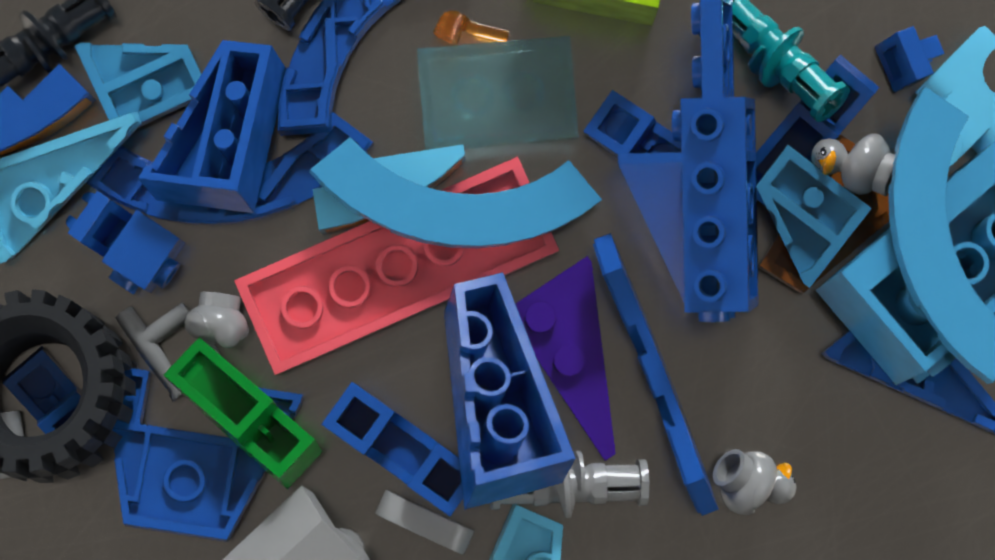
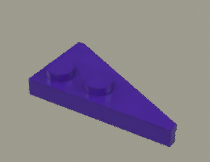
[515,256,616,461]

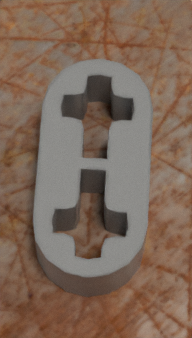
[375,490,475,555]

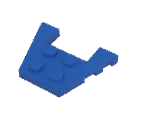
[112,368,303,542]

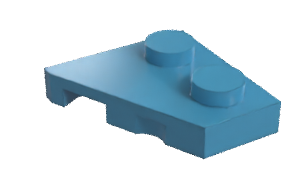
[74,42,202,128]
[756,145,872,288]

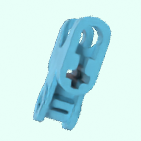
[915,26,995,167]

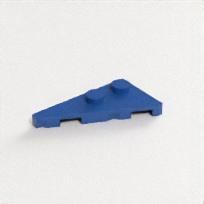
[822,330,995,434]

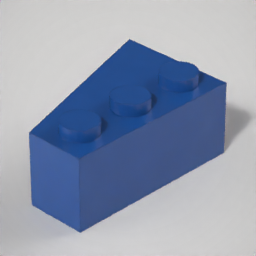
[138,40,286,213]

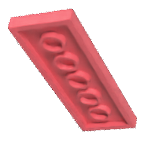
[234,157,560,376]

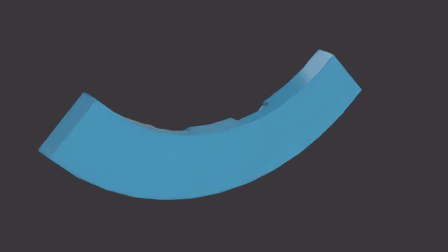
[888,87,995,384]
[309,137,602,249]

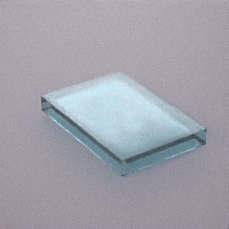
[417,36,579,150]

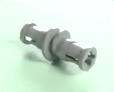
[490,451,649,518]

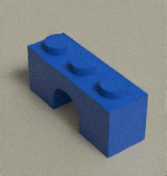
[321,382,463,516]

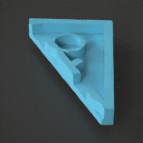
[0,112,142,264]

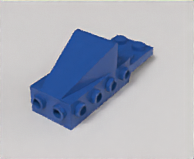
[618,0,759,322]

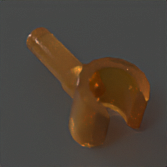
[433,10,509,45]

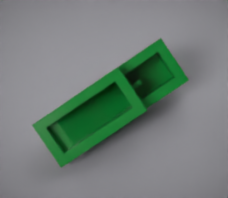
[164,337,323,490]

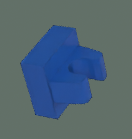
[874,26,945,93]
[66,191,132,257]

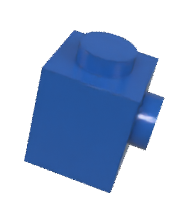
[102,210,186,295]

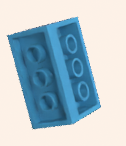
[816,142,995,385]

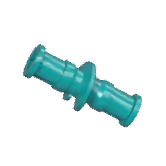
[733,0,850,122]

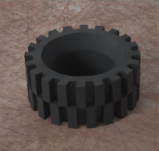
[0,289,136,483]

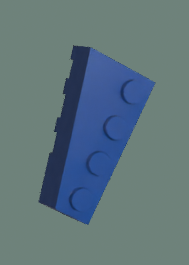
[444,272,576,510]

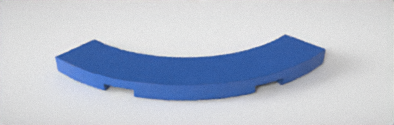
[277,0,402,136]
[86,112,374,225]
[593,233,719,516]

